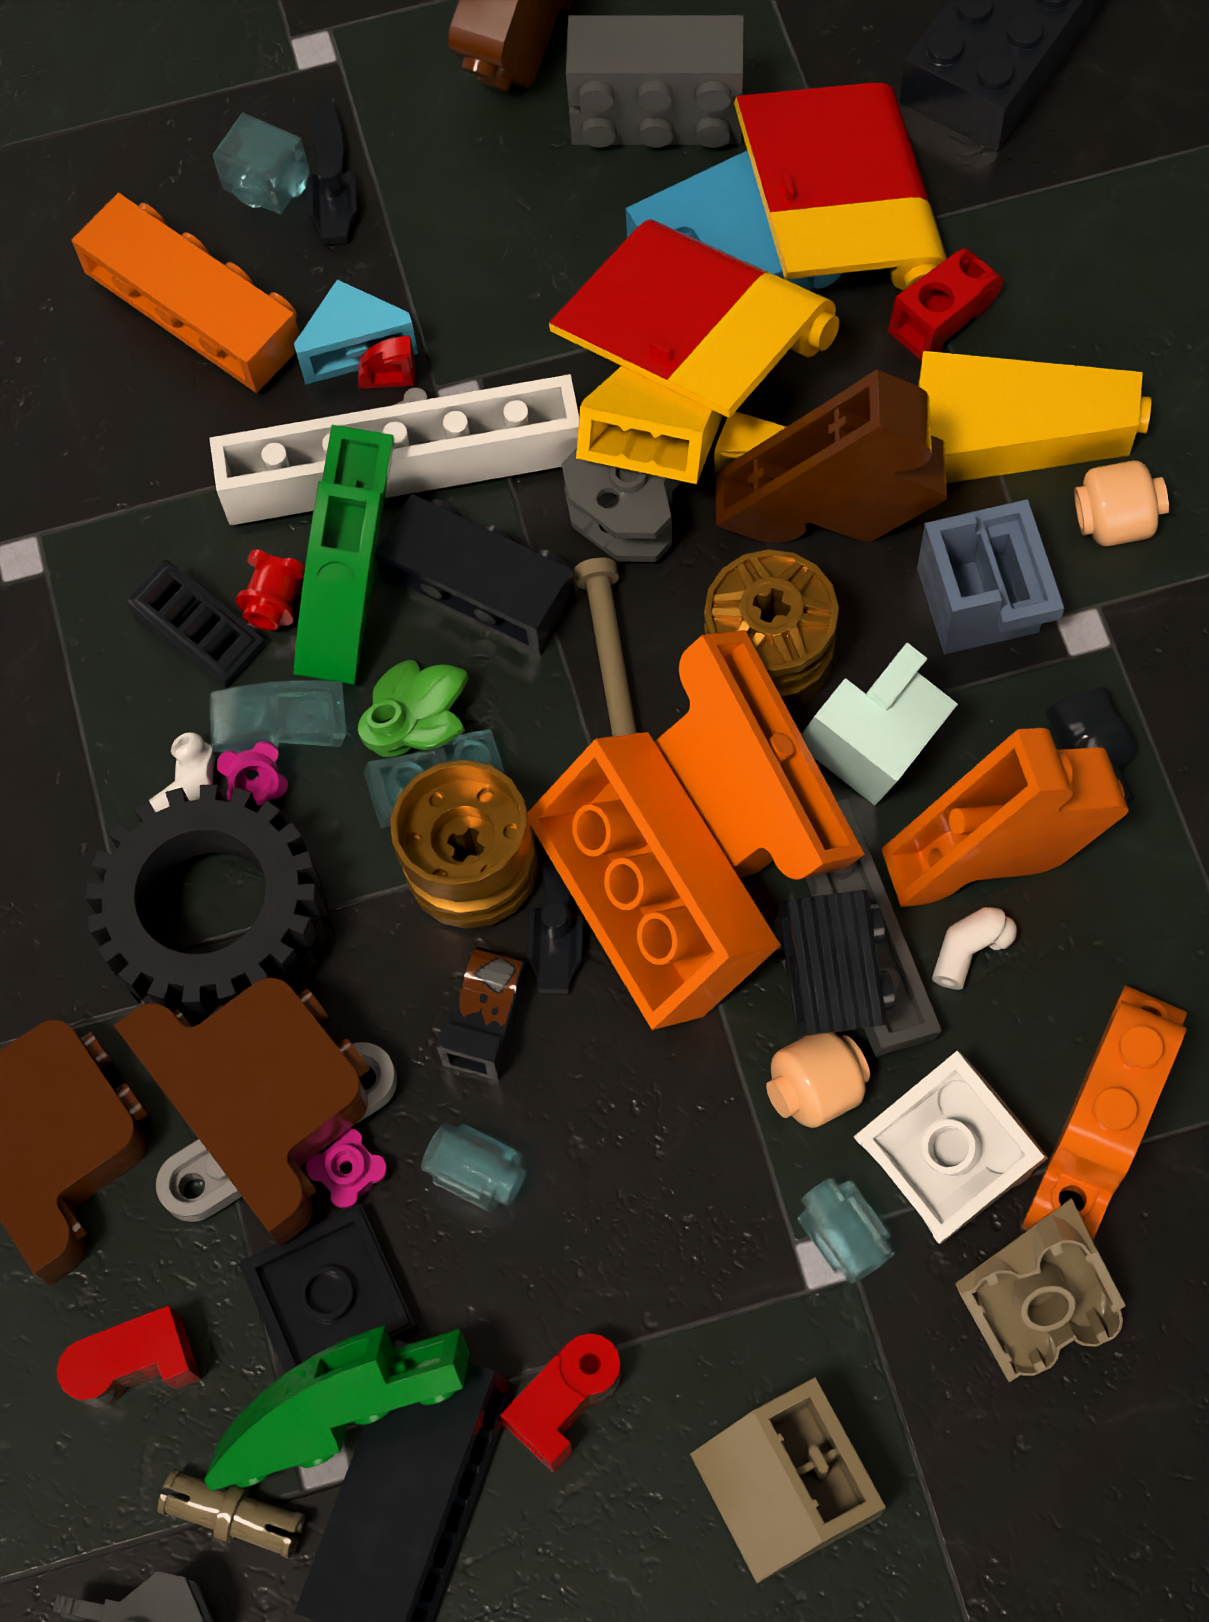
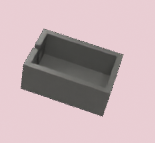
[566,15,743,148]

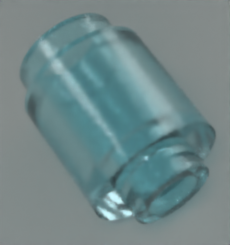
[421,1122,526,1213]
[797,1177,895,1284]

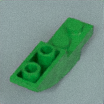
[293,425,395,685]
[204,1325,470,1491]

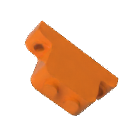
[654,630,865,880]
[881,728,1129,907]
[1021,985,1187,1239]

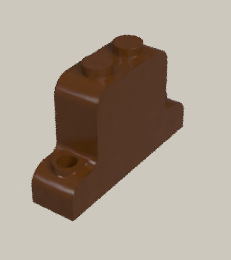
[448,0,576,92]
[114,978,370,1247]
[0,1020,148,1286]

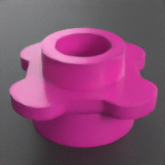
[217,741,288,806]
[306,1128,387,1208]

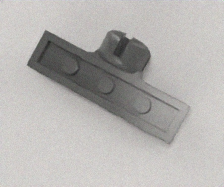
[773,798,942,1057]

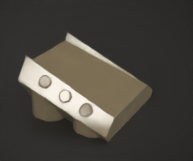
[955,1198,1126,1382]

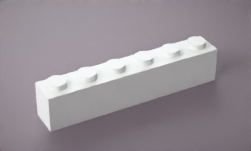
[209,374,579,525]

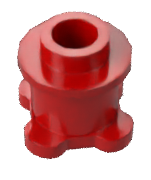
[236,550,305,631]

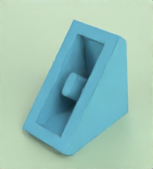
[294,280,418,384]

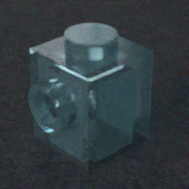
[213,112,310,215]

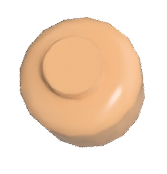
[1074,460,1169,546]
[766,1033,870,1128]

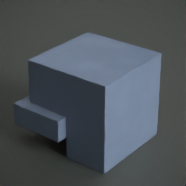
[917,499,1064,655]

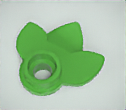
[357,660,469,757]

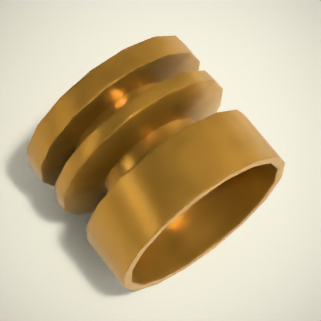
[704,549,839,711]
[390,760,539,929]

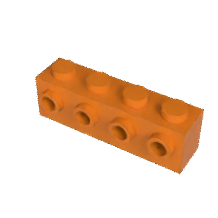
[71,192,300,393]

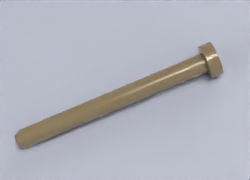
[574,557,637,736]

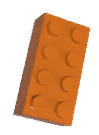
[527,732,781,1030]

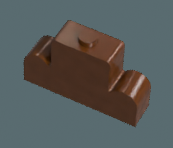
[716,369,947,543]

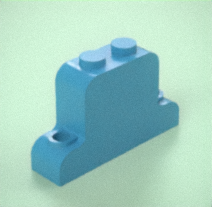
[625,150,842,290]

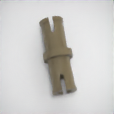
[157,1469,305,1559]

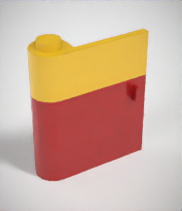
[734,83,947,290]
[549,219,839,418]

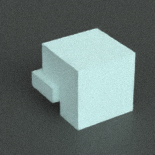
[802,643,958,805]

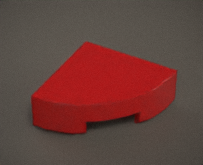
[358,336,417,389]

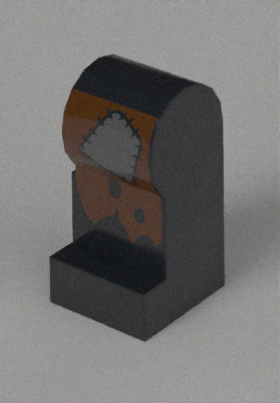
[437,946,528,1081]

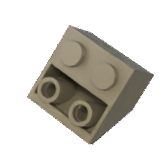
[690,1377,886,1584]

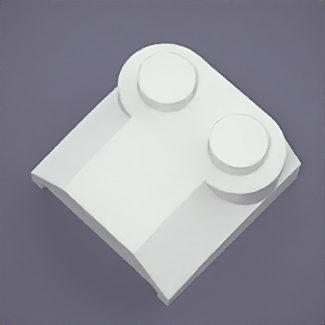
[854,1051,1048,1244]

